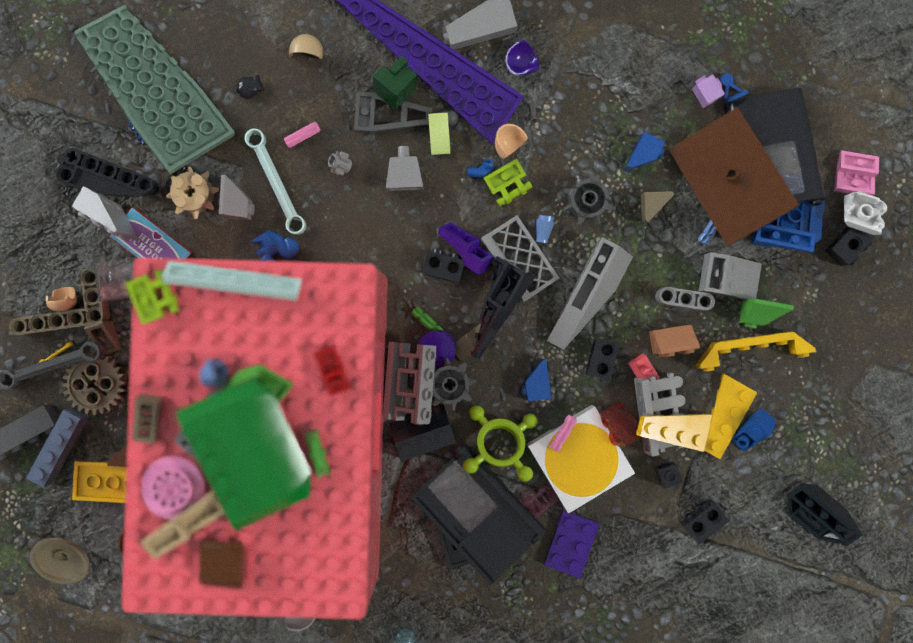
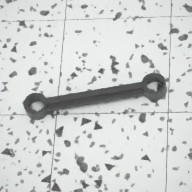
[0,341,105,389]

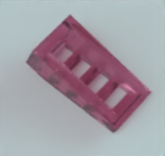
[522,484,559,518]

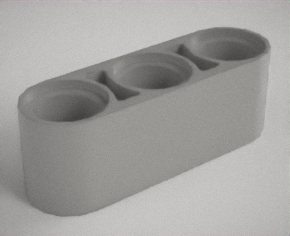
[655,287,715,311]

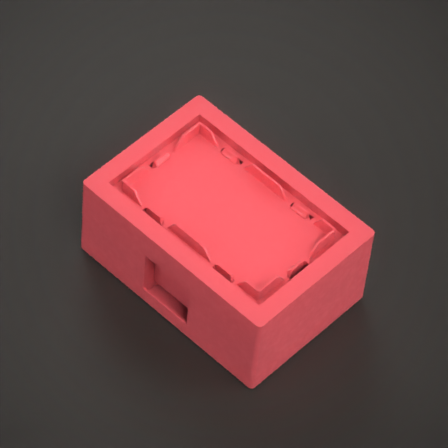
[122,258,388,619]

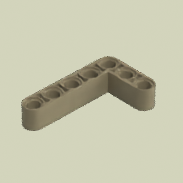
[9,269,110,335]

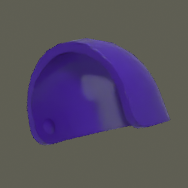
[506,40,539,75]

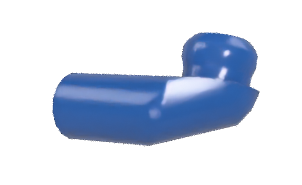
[467,159,494,178]

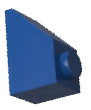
[624,132,665,171]
[522,360,551,401]

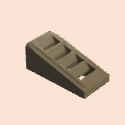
[132,393,163,444]

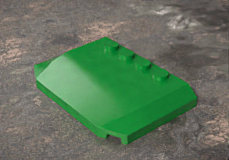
[176,376,311,531]

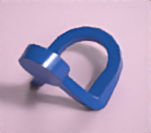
[720,73,750,102]

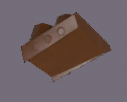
[199,539,247,589]

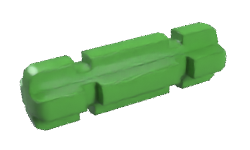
[411,307,444,331]

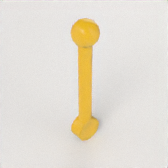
[39,341,74,363]

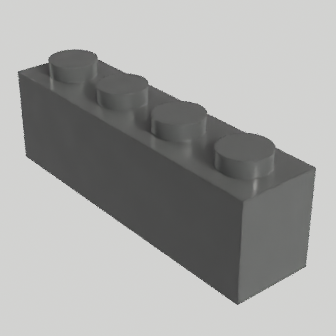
[0,404,59,461]

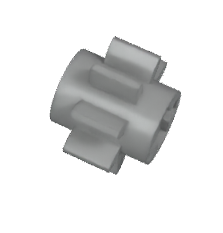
[328,151,352,176]

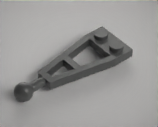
[354,92,458,133]

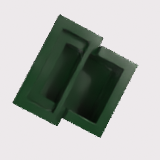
[373,56,417,110]

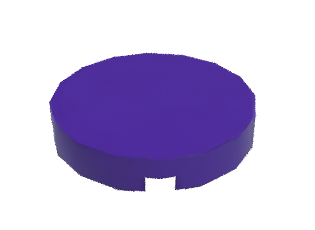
[419,330,456,368]

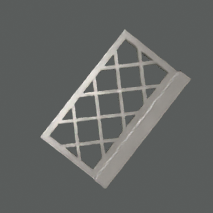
[480,215,559,304]

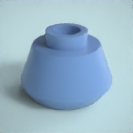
[200,358,230,388]

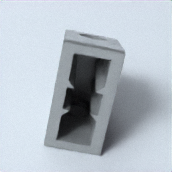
[386,146,423,191]

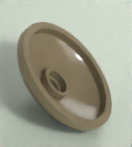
[29,538,90,584]

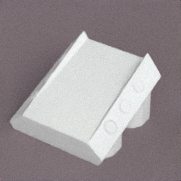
[844,191,887,235]

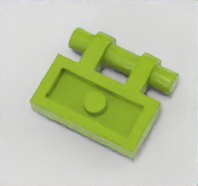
[484,159,533,206]
[125,269,180,325]

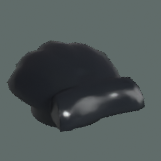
[236,75,264,99]

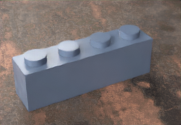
[26,408,89,487]

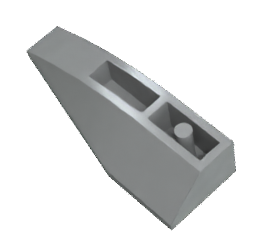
[547,237,633,350]

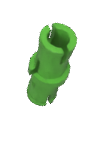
[304,430,331,477]

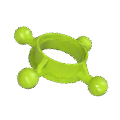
[463,405,538,482]

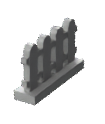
[634,372,686,457]

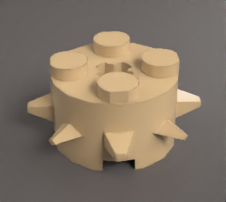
[166,167,219,219]

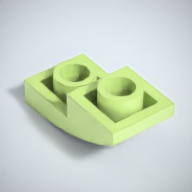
[428,113,450,155]

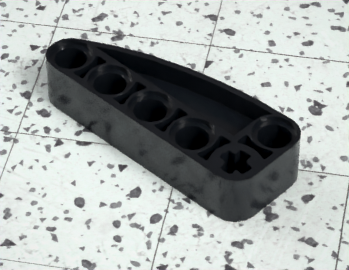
[56,148,159,197]

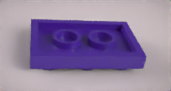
[544,510,599,578]

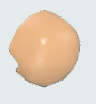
[46,287,77,312]

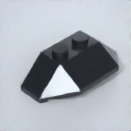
[787,483,862,546]

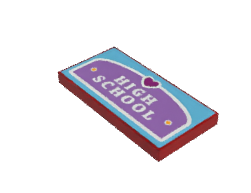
[109,206,194,259]

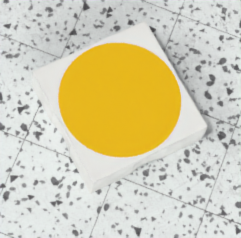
[527,405,635,514]

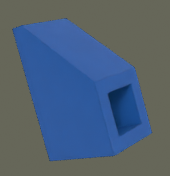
[731,408,776,452]

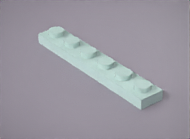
[162,261,302,300]

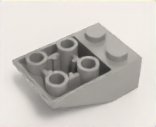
[72,186,139,242]
[698,252,762,300]

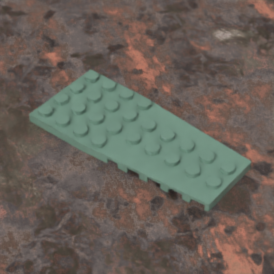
[74,5,235,174]

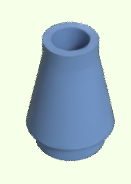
[536,215,555,243]

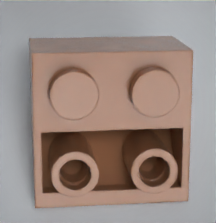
[649,325,700,357]

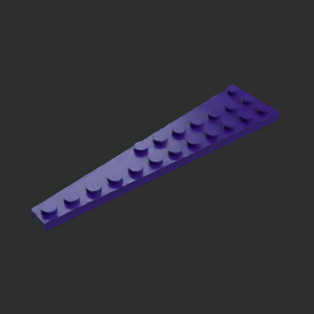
[336,0,524,145]

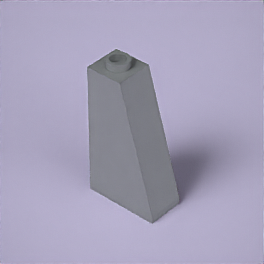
[443,0,517,50]

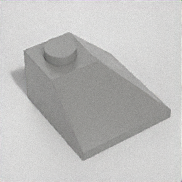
[219,175,255,220]

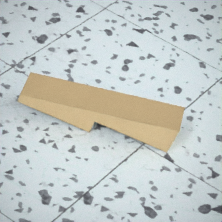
[140,490,225,559]

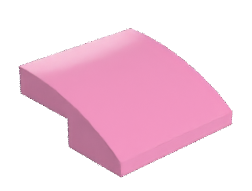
[834,151,879,196]

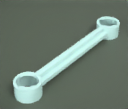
[245,129,306,235]

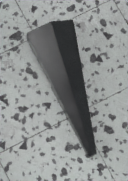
[470,256,535,359]

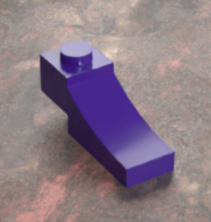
[438,222,494,274]

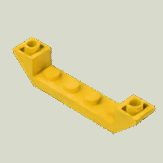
[696,332,816,372]

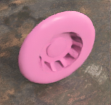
[142,457,204,519]

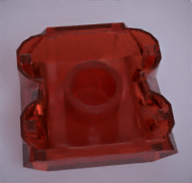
[599,402,642,447]

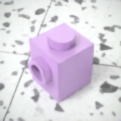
[692,75,725,108]

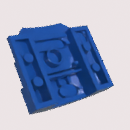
[751,172,825,253]

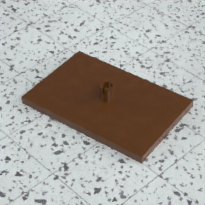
[669,107,799,247]

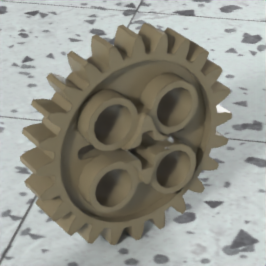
[62,353,128,415]

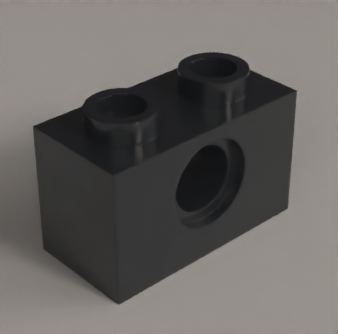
[825,226,875,266]

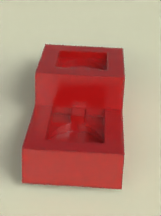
[313,344,351,397]

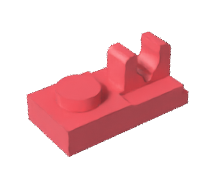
[627,353,660,379]

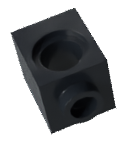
[654,461,683,489]

